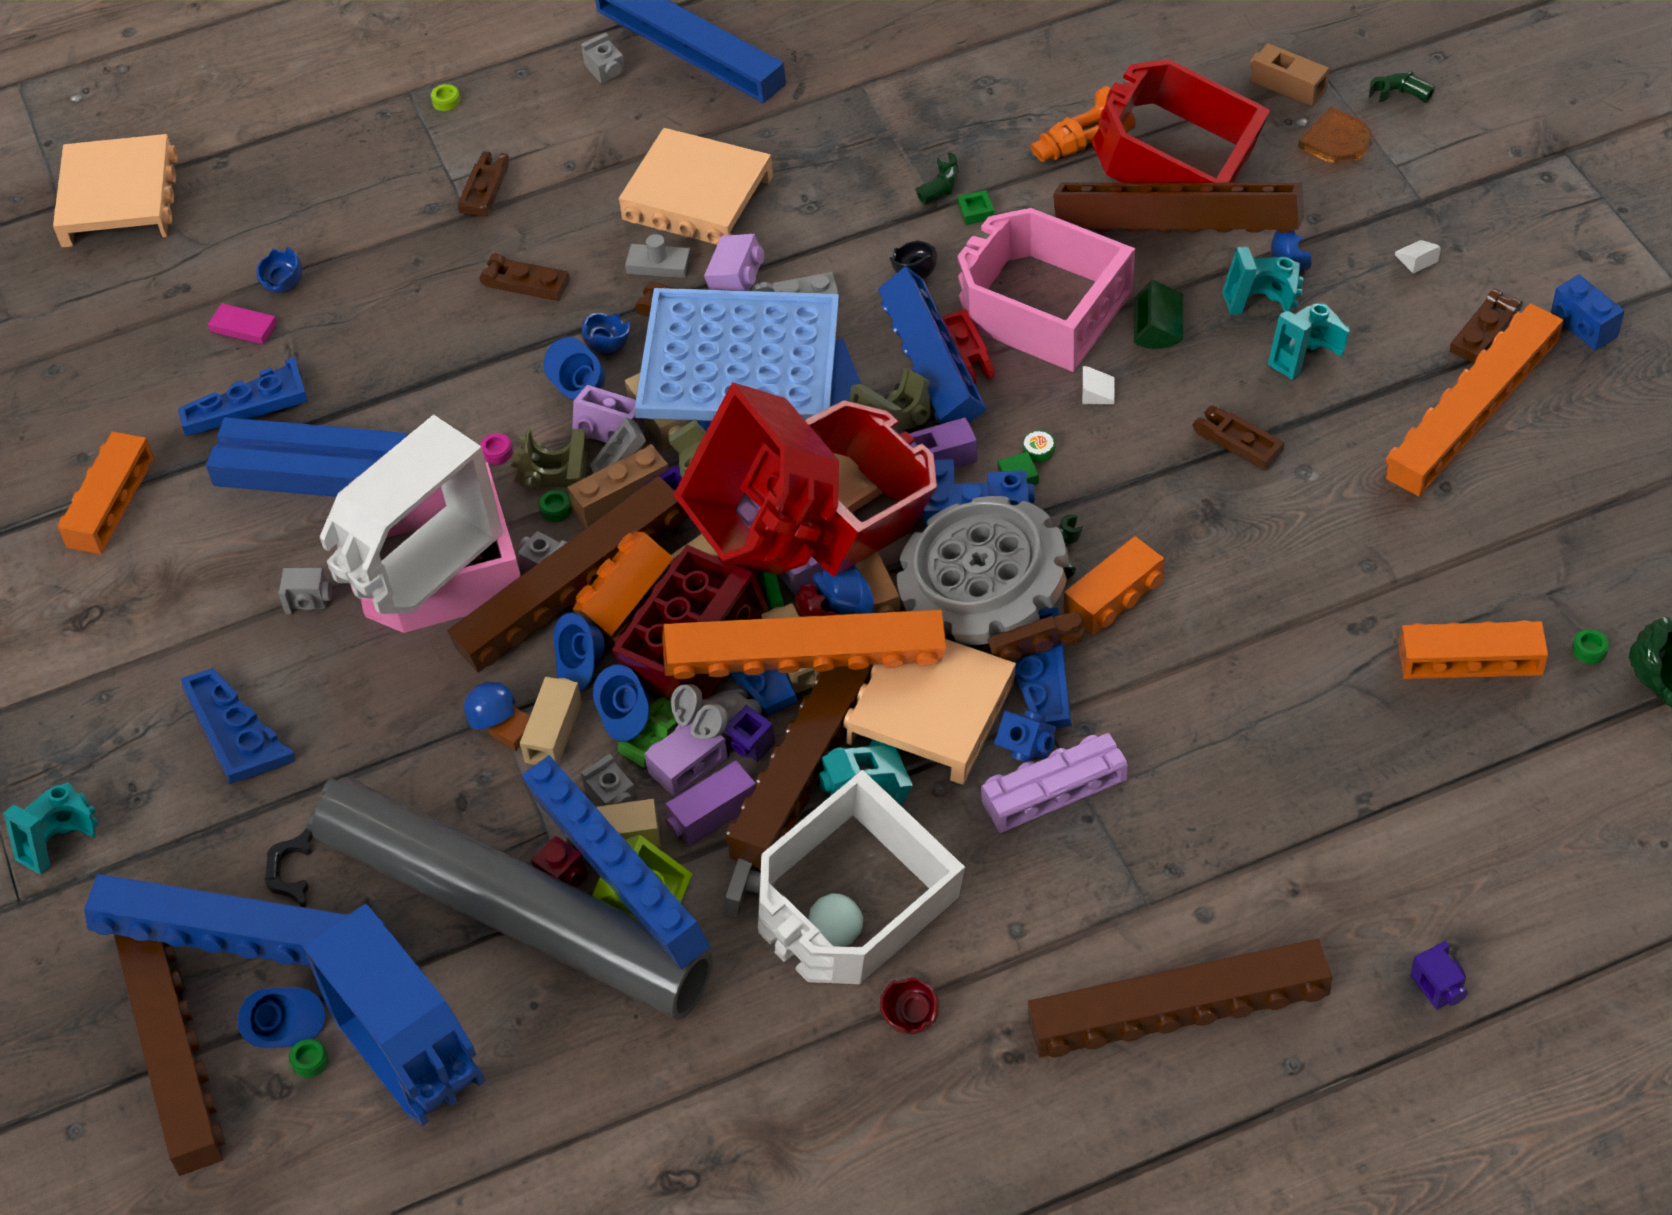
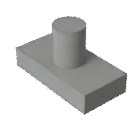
[625,234,691,278]
[590,417,646,473]
[724,858,777,918]

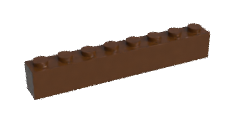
[1053,182,1304,233]
[447,475,688,673]
[725,665,873,869]
[114,934,226,1176]
[1028,938,1333,1058]

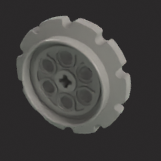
[897,496,1069,645]

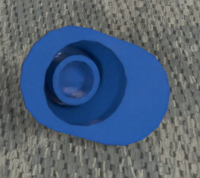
[543,337,605,399]
[813,565,874,615]
[553,613,605,692]
[593,665,650,741]
[237,987,325,1048]

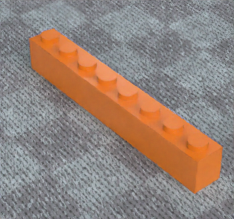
[1386,303,1564,497]
[662,610,946,679]

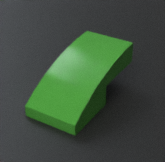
[617,696,679,768]

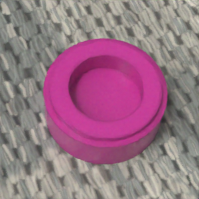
[480,433,513,465]

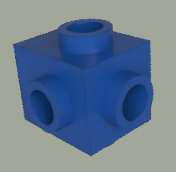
[994,710,1056,762]

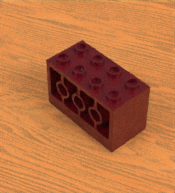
[612,544,769,701]

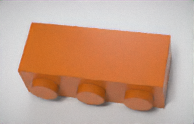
[572,531,674,636]
[1064,536,1164,636]

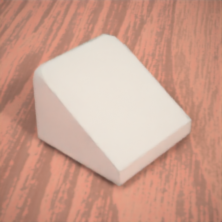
[1395,240,1441,274]
[1082,366,1114,404]

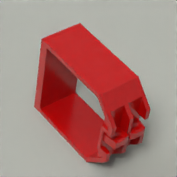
[1091,59,1271,183]
[673,382,839,575]
[740,400,937,577]

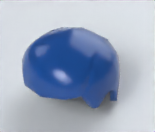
[1271,230,1312,272]
[256,247,302,293]
[582,313,631,354]
[463,682,516,730]

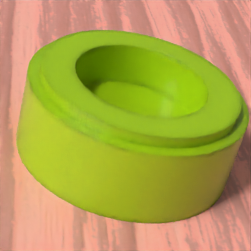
[431,84,461,111]

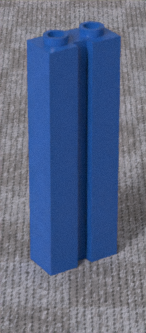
[206,417,408,497]

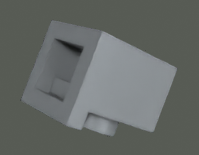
[581,32,626,84]
[517,531,567,572]
[278,568,332,614]
[581,754,637,806]

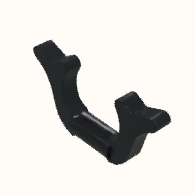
[265,828,313,908]

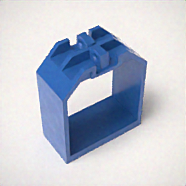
[302,904,486,1126]

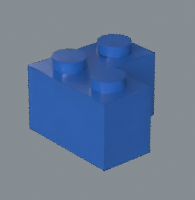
[923,459,988,530]

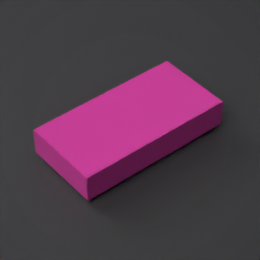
[207,303,278,345]

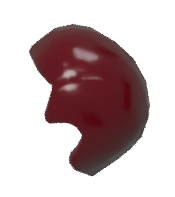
[794,582,836,617]
[880,977,939,1035]

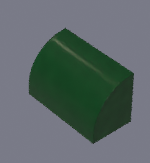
[1134,280,1183,349]

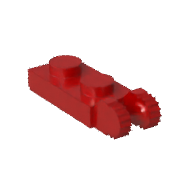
[942,309,995,383]

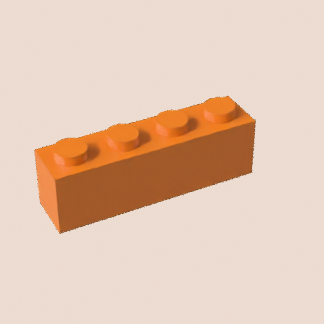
[58,431,154,555]
[1399,620,1548,679]

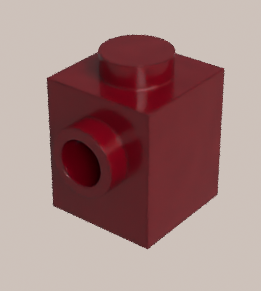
[531,836,587,888]

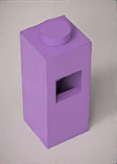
[909,417,977,468]
[665,761,756,846]

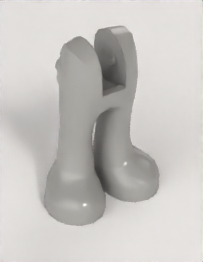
[671,684,763,739]

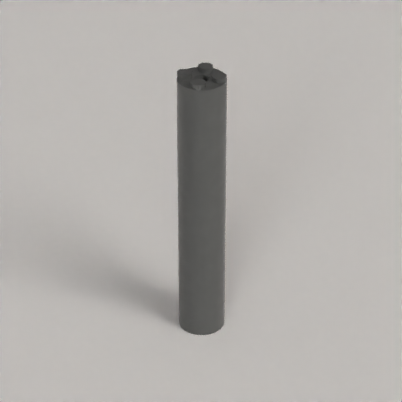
[306,777,712,1020]

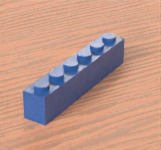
[878,266,987,424]

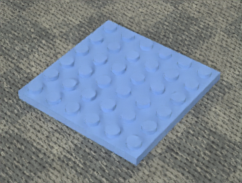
[635,288,839,421]

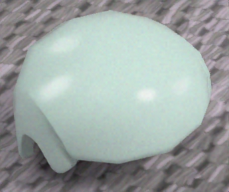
[808,893,863,947]

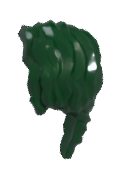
[1629,616,1672,708]

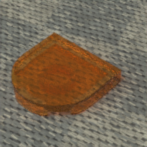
[1298,106,1370,163]

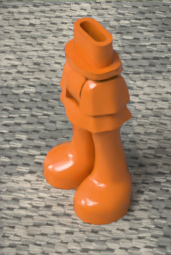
[1030,86,1135,162]

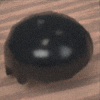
[889,240,938,280]

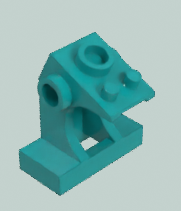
[1222,247,1303,314]
[1267,303,1350,380]
[819,739,913,807]
[3,782,98,875]

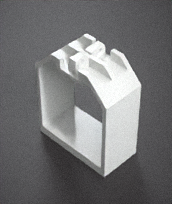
[320,414,503,614]
[758,770,965,984]

